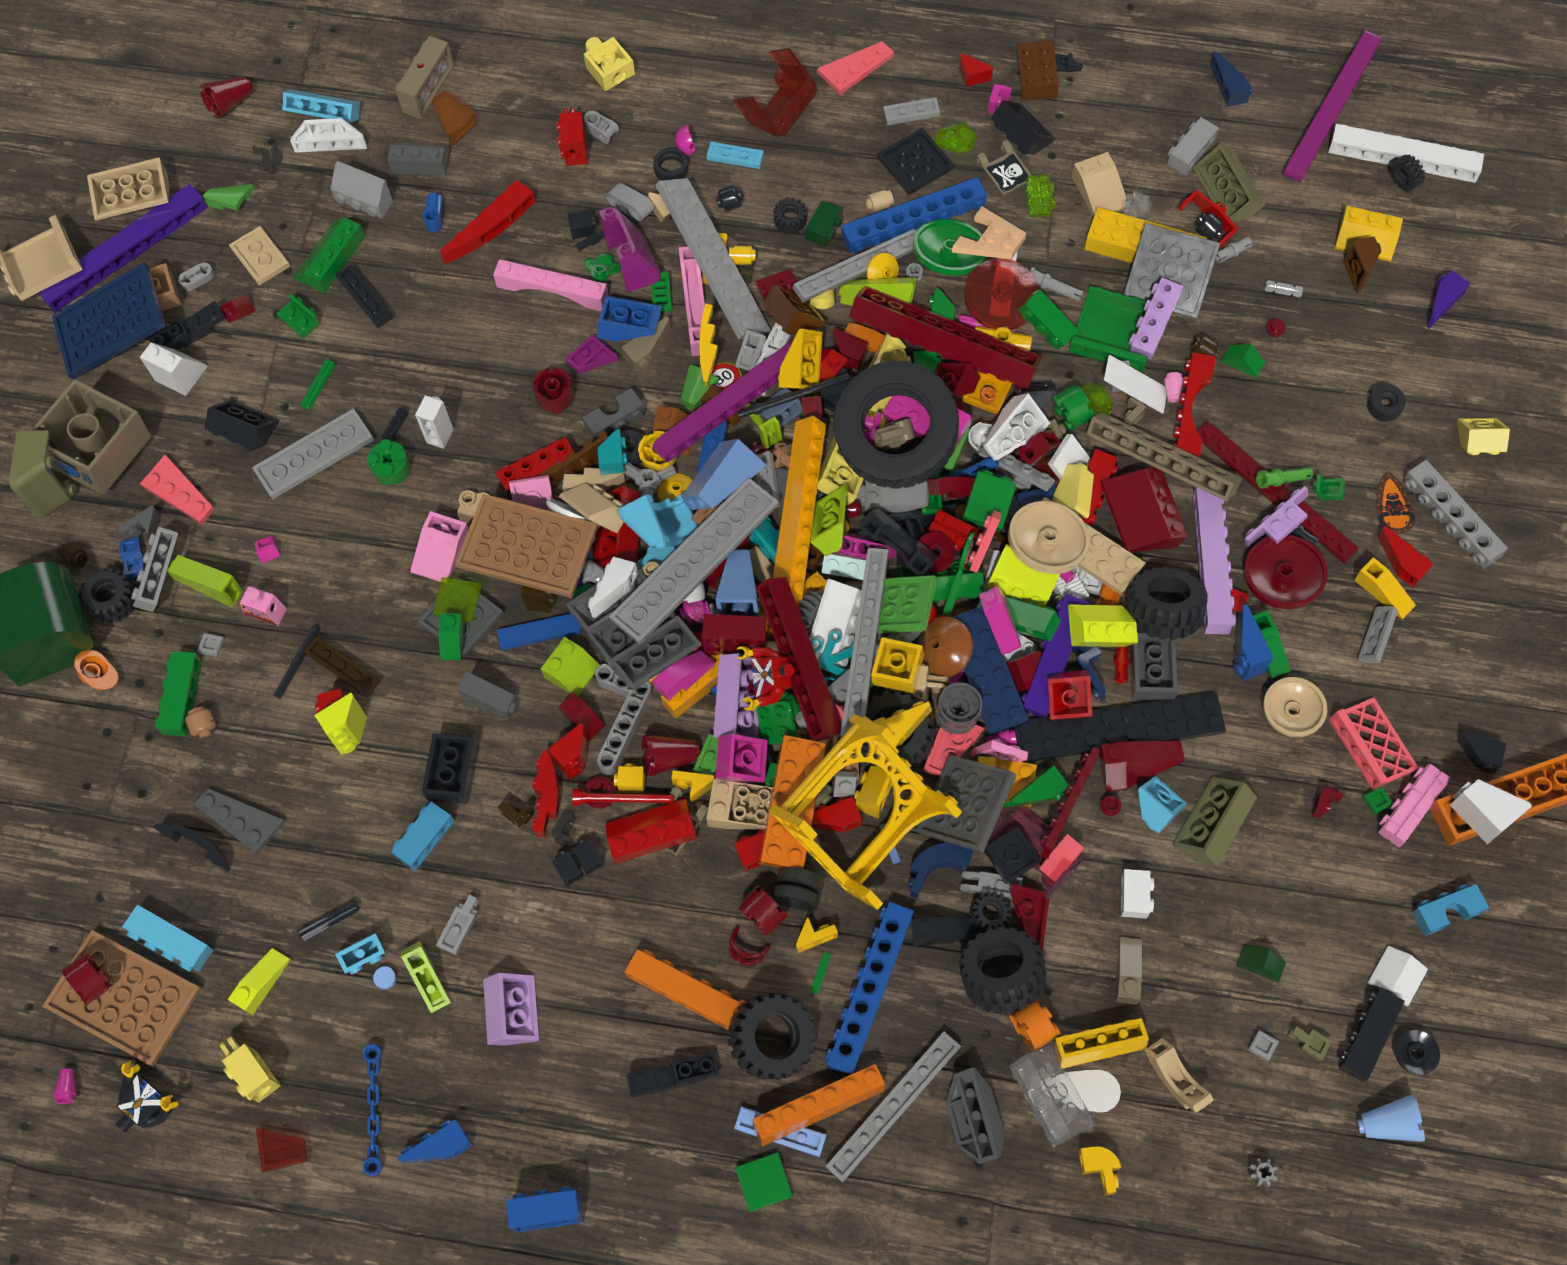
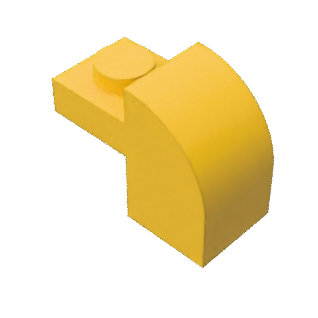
[1078,1147,1121,1196]

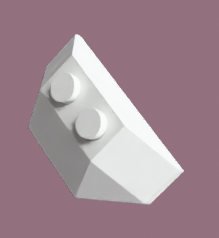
[290,118,367,152]

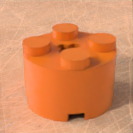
[1009,999,1060,1052]

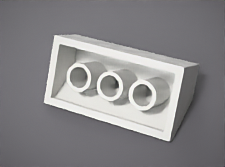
[809,579,862,669]

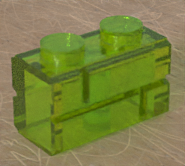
[1026,175,1056,218]

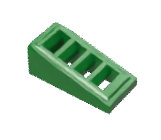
[651,272,672,312]

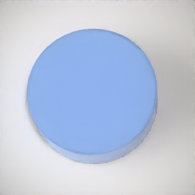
[373,967,396,990]

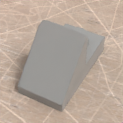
[735,329,766,371]

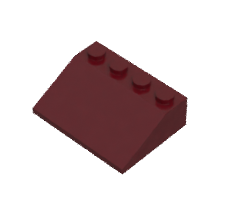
[1101,468,1188,552]

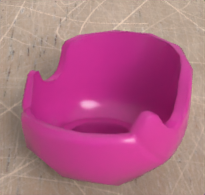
[674,125,695,155]

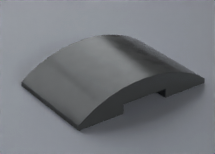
[565,561,701,691]

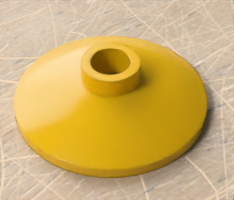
[867,253,899,279]
[657,473,693,502]

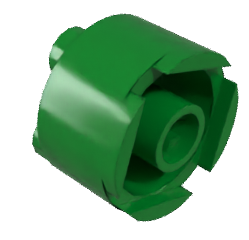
[1052,384,1095,431]
[367,439,411,485]

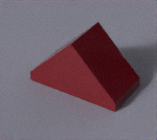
[1006,651,1042,692]

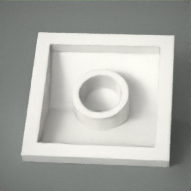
[1368,946,1428,1006]

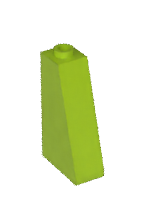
[839,278,917,306]
[167,555,244,608]

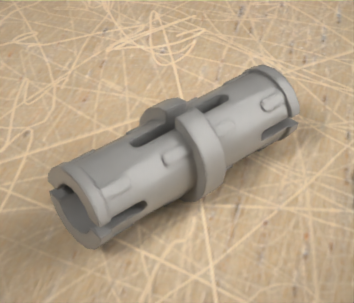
[1215,236,1252,264]

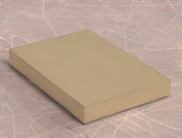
[229,226,290,285]

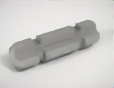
[1265,280,1303,297]

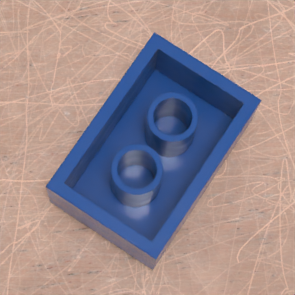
[507,1187,584,1233]

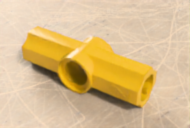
[975,326,1032,351]

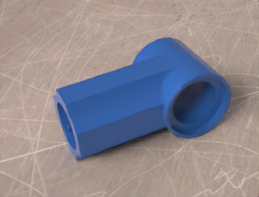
[422,193,443,232]

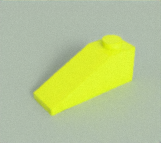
[228,948,291,1016]

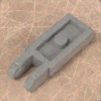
[960,871,1023,900]

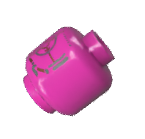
[679,600,710,625]

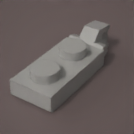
[436,895,479,956]

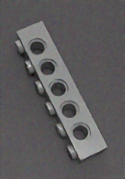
[1403,460,1508,569]

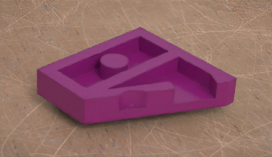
[565,335,619,374]

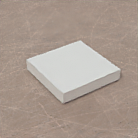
[1048,434,1091,480]

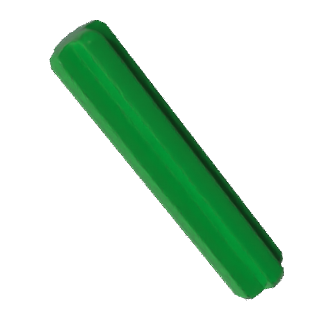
[300,359,335,410]

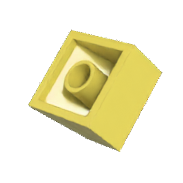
[1457,418,1510,455]

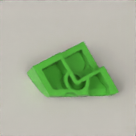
[203,184,255,211]
[680,365,719,412]

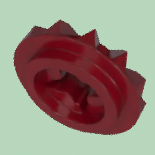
[583,776,617,810]

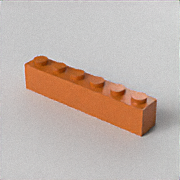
[624,949,746,1030]
[753,1064,885,1146]

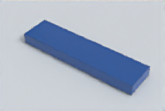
[497,614,581,650]

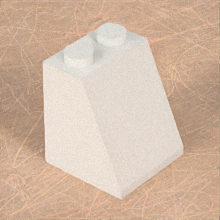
[140,343,208,396]
[1450,779,1532,844]

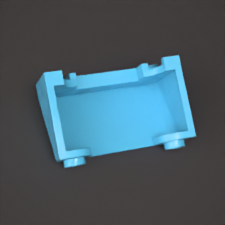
[617,494,698,550]

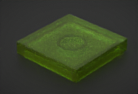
[432,577,482,623]

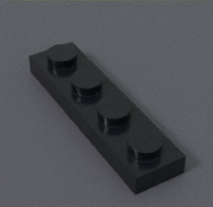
[335,264,393,329]

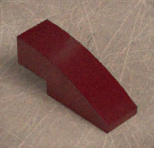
[927,477,973,498]

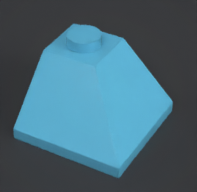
[1138,776,1187,833]

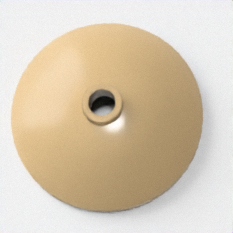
[1263,677,1327,737]

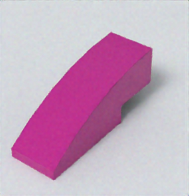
[652,651,715,701]

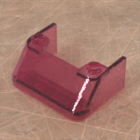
[988,806,1085,899]

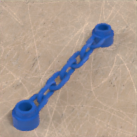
[363,1044,383,1177]

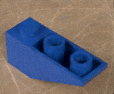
[397,1120,473,1164]

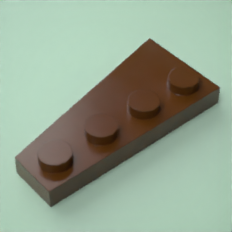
[537,431,608,488]

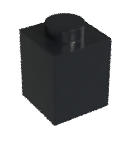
[568,210,597,240]

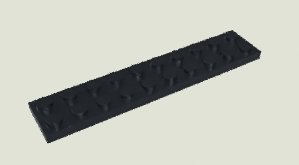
[1013,692,1226,763]

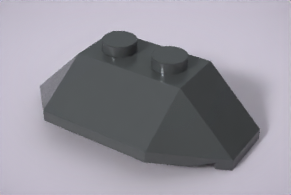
[946,1068,1005,1164]

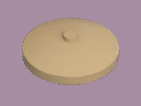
[1008,501,1090,574]

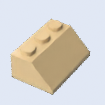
[559,483,624,533]

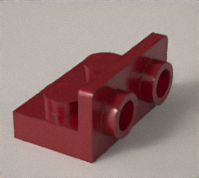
[756,269,799,301]

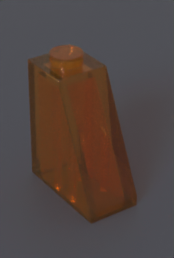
[432,90,478,146]

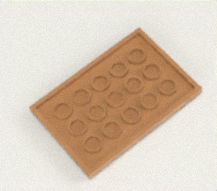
[455,494,598,598]
[42,930,202,1067]

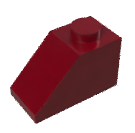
[833,328,869,370]
[558,692,605,741]

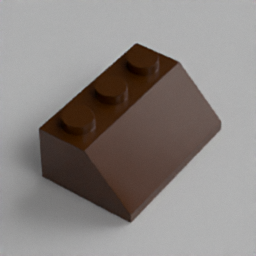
[763,284,826,335]

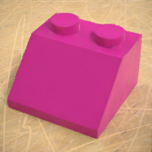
[715,734,768,782]

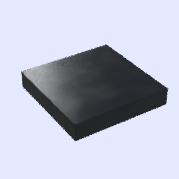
[984,826,1041,885]

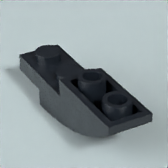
[148,301,226,350]
[626,1053,719,1098]

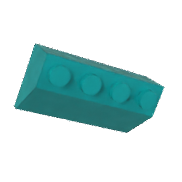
[749,516,780,567]

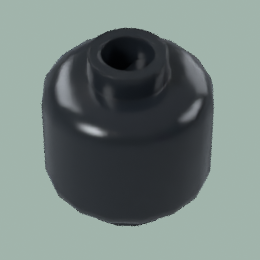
[716,185,744,212]
[1195,212,1224,240]

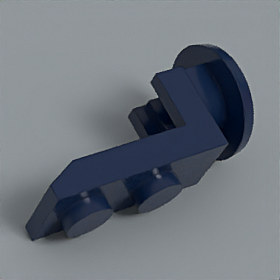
[1072,646,1106,703]

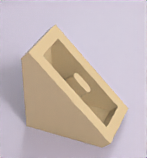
[647,192,671,223]

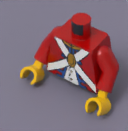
[737,647,794,711]

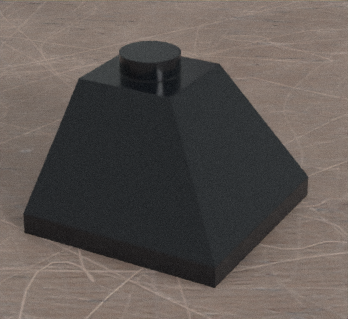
[1013,380,1057,410]

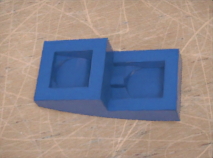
[119,537,145,580]

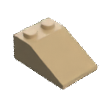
[1072,152,1129,217]

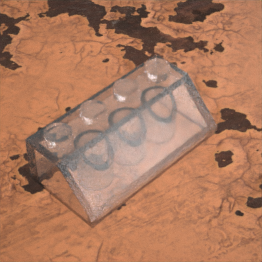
[1009,1045,1096,1148]

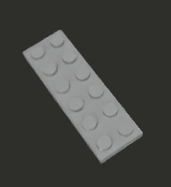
[252,408,374,500]

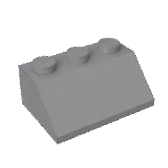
[331,161,393,218]

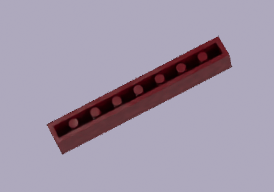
[756,577,842,741]

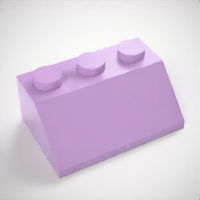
[483,973,539,1045]

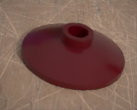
[919,532,955,572]

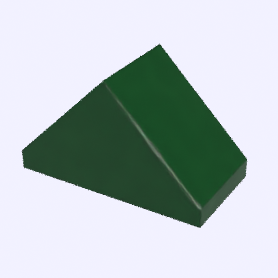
[1237,946,1286,983]

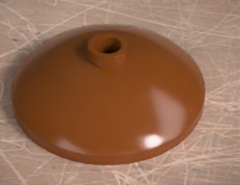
[917,617,973,678]

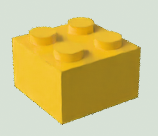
[871,637,924,693]

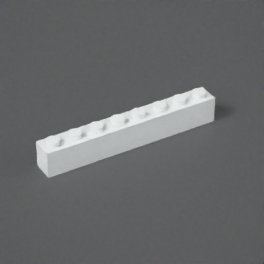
[1328,124,1484,183]

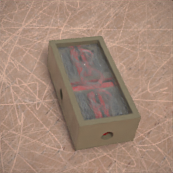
[396,36,455,119]

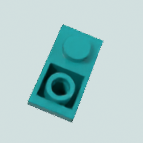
[598,429,627,475]

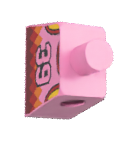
[240,587,287,626]

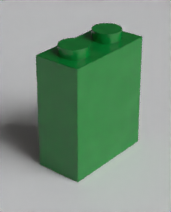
[961,470,1016,532]

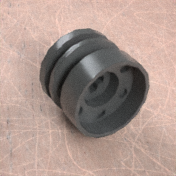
[935,682,983,735]

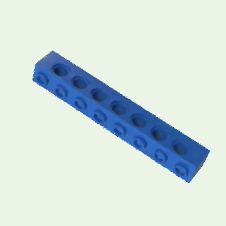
[841,177,987,253]
[825,902,914,1076]

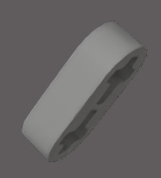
[178,263,214,291]

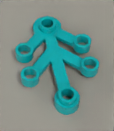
[810,631,854,687]

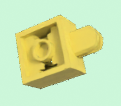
[584,37,635,91]
[219,1036,281,1103]

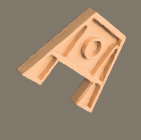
[952,206,1026,260]

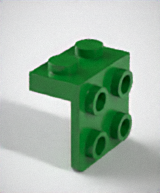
[756,700,798,745]

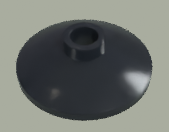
[1394,1030,1440,1075]

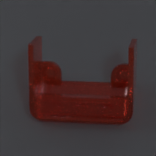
[733,48,817,137]

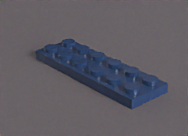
[952,606,1029,736]

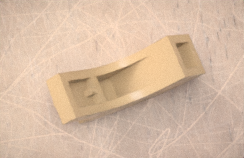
[1145,1038,1214,1113]

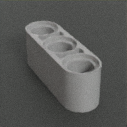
[605,183,655,221]

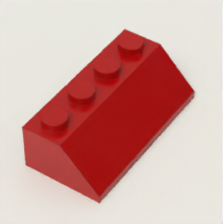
[593,486,642,569]
[605,799,698,864]

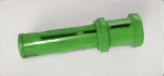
[1256,467,1313,488]

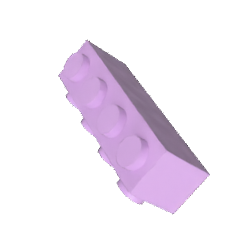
[1129,278,1183,360]

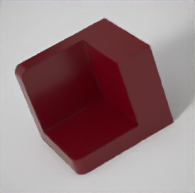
[220,294,255,323]

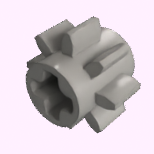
[1248,1158,1278,1188]

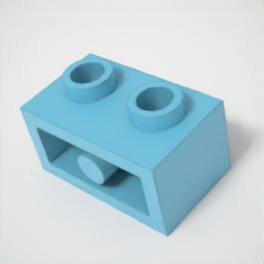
[335,933,385,975]

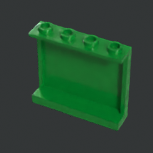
[1069,286,1148,373]

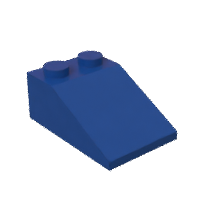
[597,296,662,341]
[1234,604,1274,681]

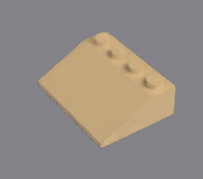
[87,157,169,221]

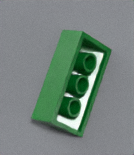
[293,217,365,293]
[897,560,984,603]

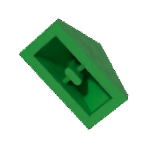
[1221,344,1265,378]

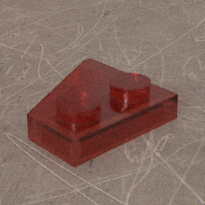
[256,1128,308,1173]

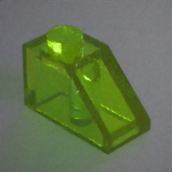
[934,122,978,154]
[1080,382,1114,415]

